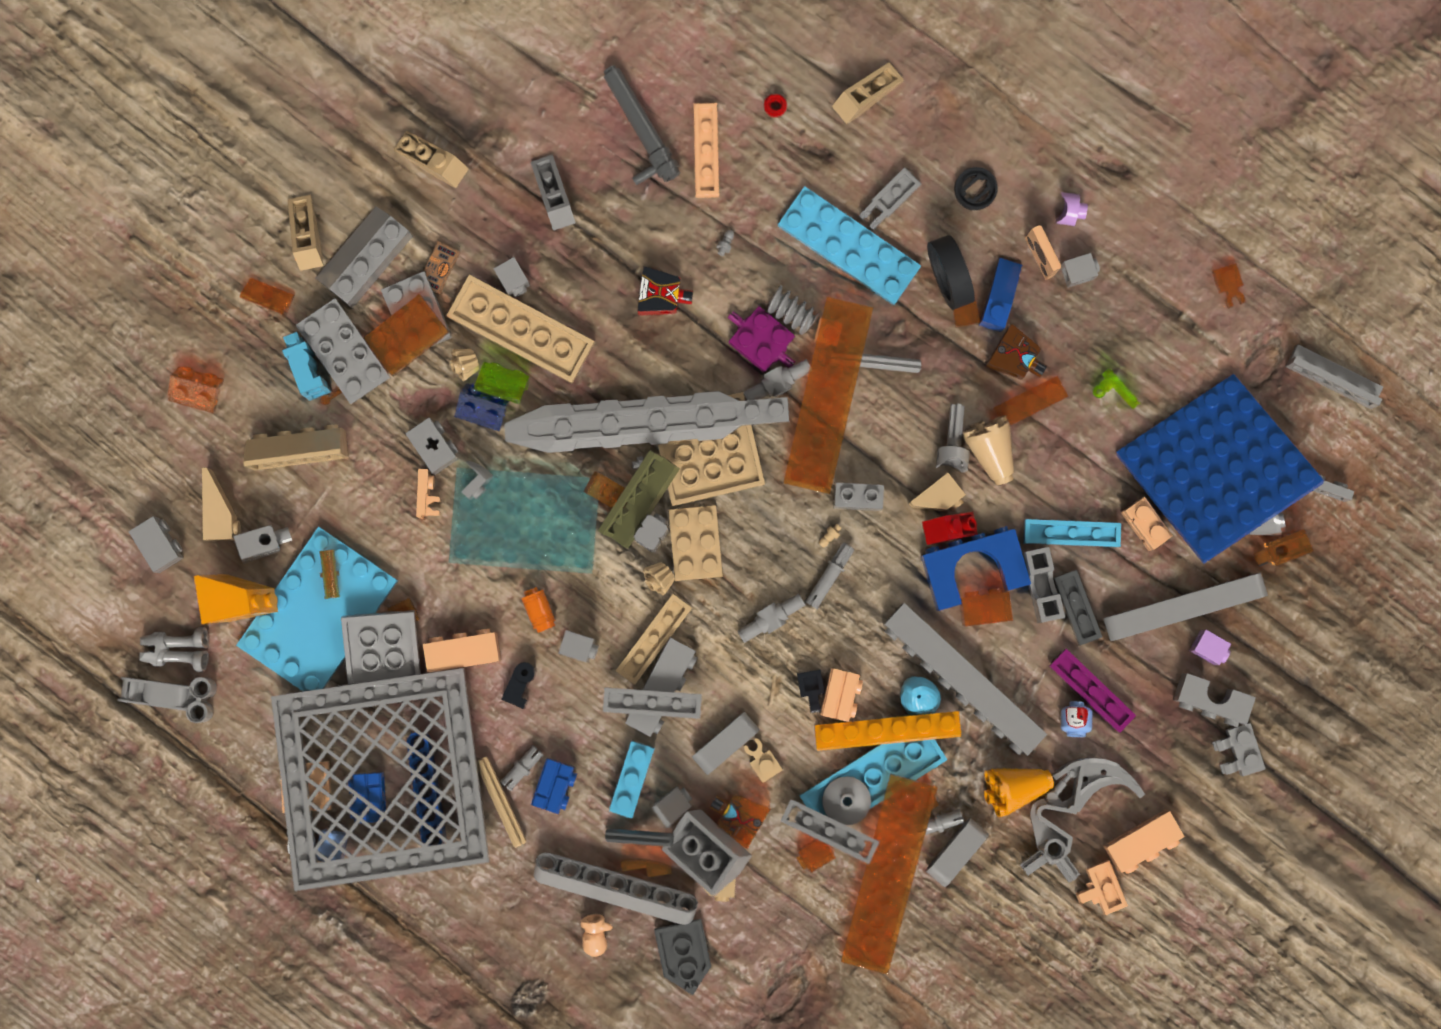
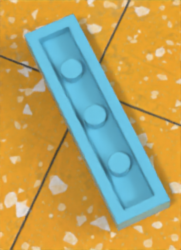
[1024,519,1121,547]

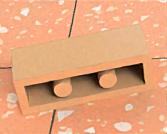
[423,629,501,673]
[1103,810,1185,874]

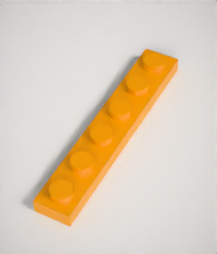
[815,711,962,751]

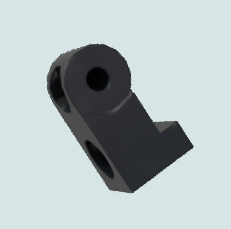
[501,662,536,709]

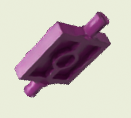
[728,306,796,373]

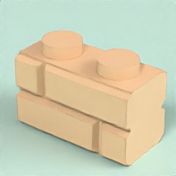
[1121,497,1173,551]
[820,668,863,722]

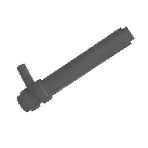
[603,65,681,185]

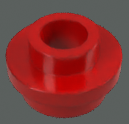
[764,94,787,118]

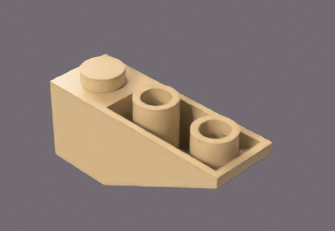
[394,131,469,188]

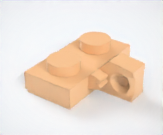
[1075,860,1128,915]

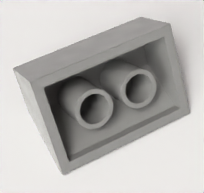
[661,810,752,896]

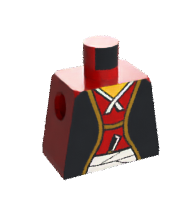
[637,267,693,315]

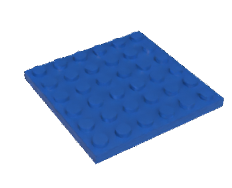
[1116,374,1324,564]

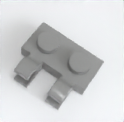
[1212,723,1265,776]

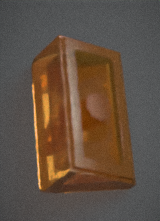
[239,278,295,317]

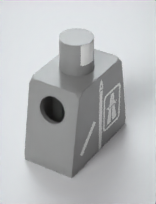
[234,525,292,564]

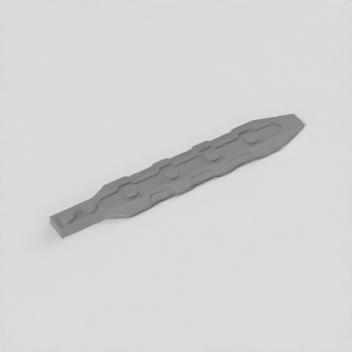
[504,391,790,453]

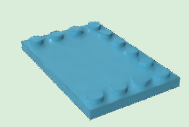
[236,527,398,692]

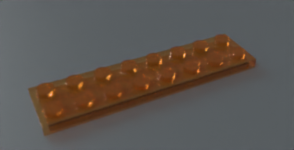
[783,297,873,494]
[841,773,938,975]

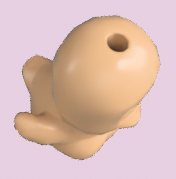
[580,914,613,957]

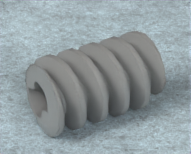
[768,285,820,335]

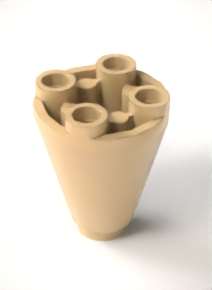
[963,415,1014,485]

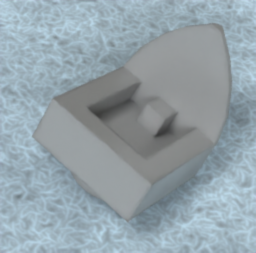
[461,461,493,500]

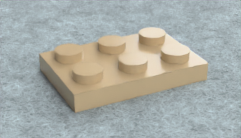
[669,505,723,581]

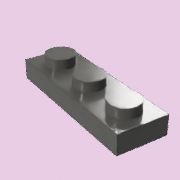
[1053,570,1102,646]

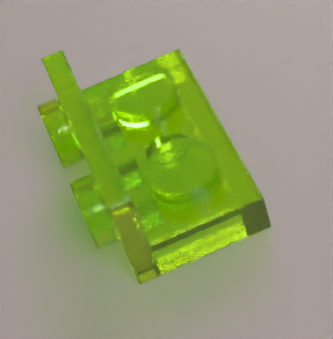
[474,361,529,404]

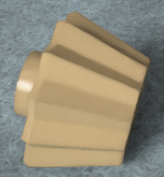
[450,349,479,381]
[643,562,675,596]

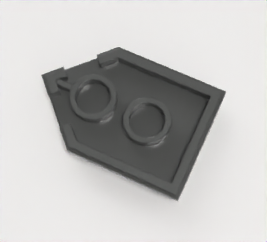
[654,918,711,996]

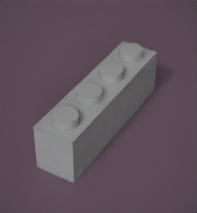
[625,638,698,737]

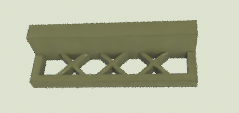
[598,451,680,548]

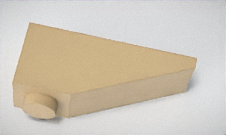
[832,62,904,124]
[287,195,323,271]
[202,468,241,541]

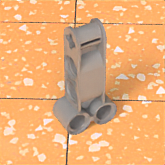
[118,677,217,723]

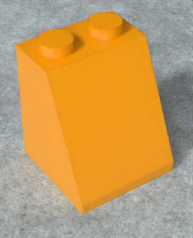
[194,574,278,624]

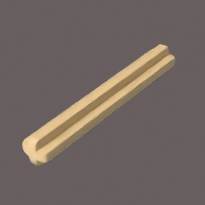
[477,757,527,847]

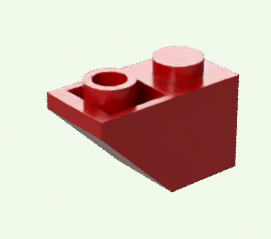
[922,512,978,545]

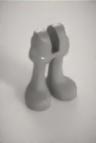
[139,627,209,672]

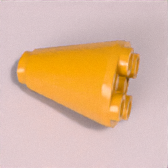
[984,768,1054,817]

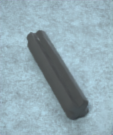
[605,829,674,847]

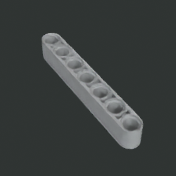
[1103,573,1268,641]
[533,852,698,925]

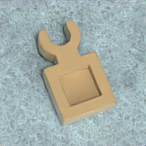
[744,738,783,783]

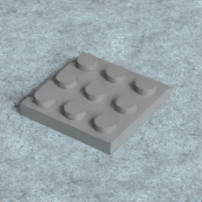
[341,610,421,685]

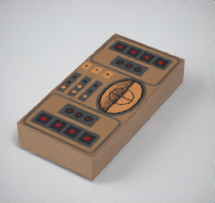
[424,242,460,295]

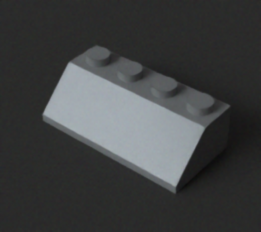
[316,206,413,308]

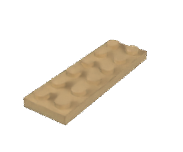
[447,275,595,384]

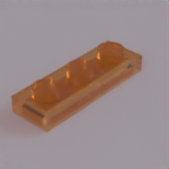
[993,376,1068,426]

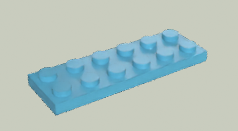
[778,186,921,306]
[799,739,947,817]

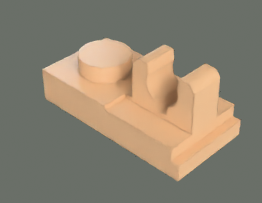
[416,469,441,519]

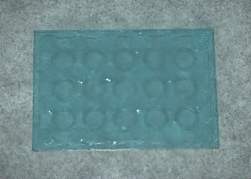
[449,468,600,574]

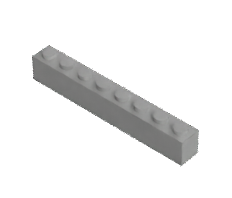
[883,603,1047,756]

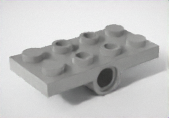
[296,298,391,404]

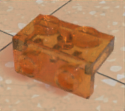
[167,366,224,413]

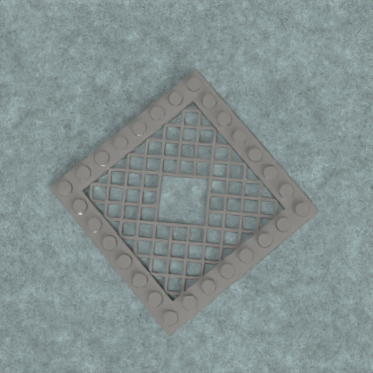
[271,668,490,891]

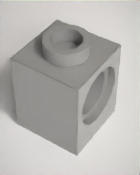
[1061,253,1100,288]
[493,257,530,297]

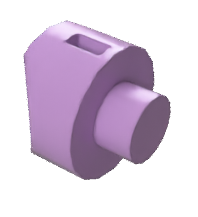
[1056,192,1088,226]

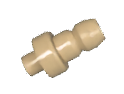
[819,524,842,548]

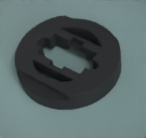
[954,167,998,211]

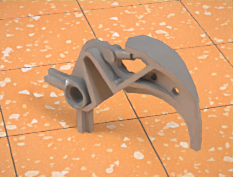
[1020,758,1145,883]

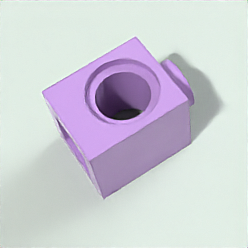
[1189,630,1231,665]

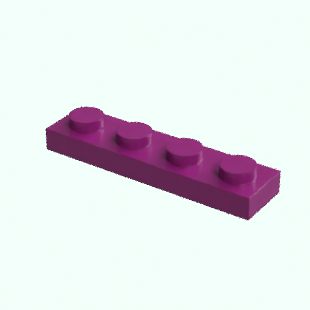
[1049,649,1136,733]

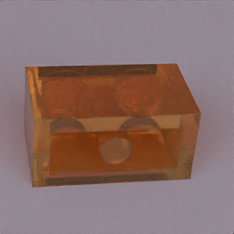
[960,588,1013,627]

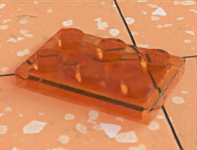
[363,294,450,376]

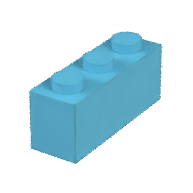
[609,740,655,818]

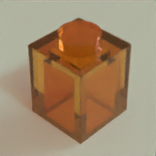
[797,839,836,873]

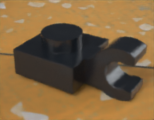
[797,670,825,713]

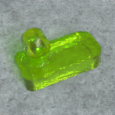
[1093,367,1141,409]

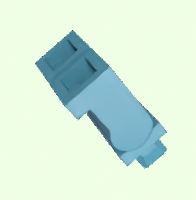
[282,332,332,401]

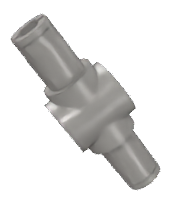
[744,359,812,400]
[737,593,806,643]

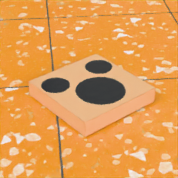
[1025,225,1061,280]

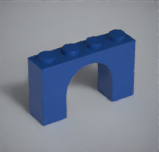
[920,526,1031,611]

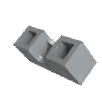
[1022,547,1065,623]
[1173,673,1256,728]

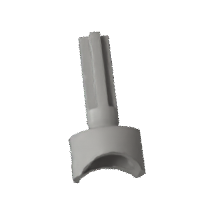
[936,404,970,473]

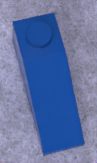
[979,258,1022,332]

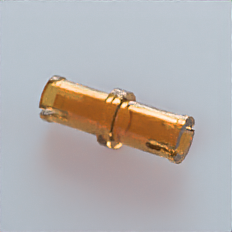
[319,549,340,599]

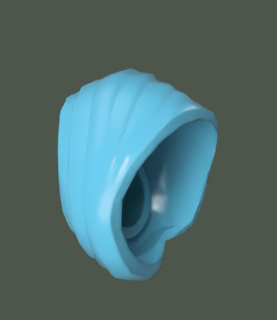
[900,676,941,716]

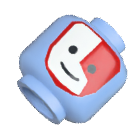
[1061,701,1093,737]

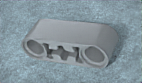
[692,711,760,775]
[926,818,989,887]

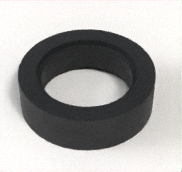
[927,235,975,310]

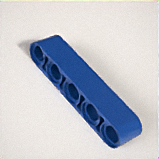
[407,732,446,846]

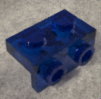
[454,383,511,431]

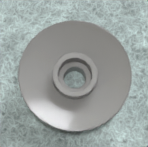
[822,776,871,825]

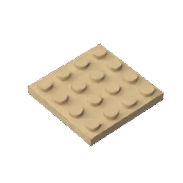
[658,392,765,507]

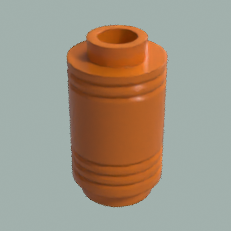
[521,587,556,633]

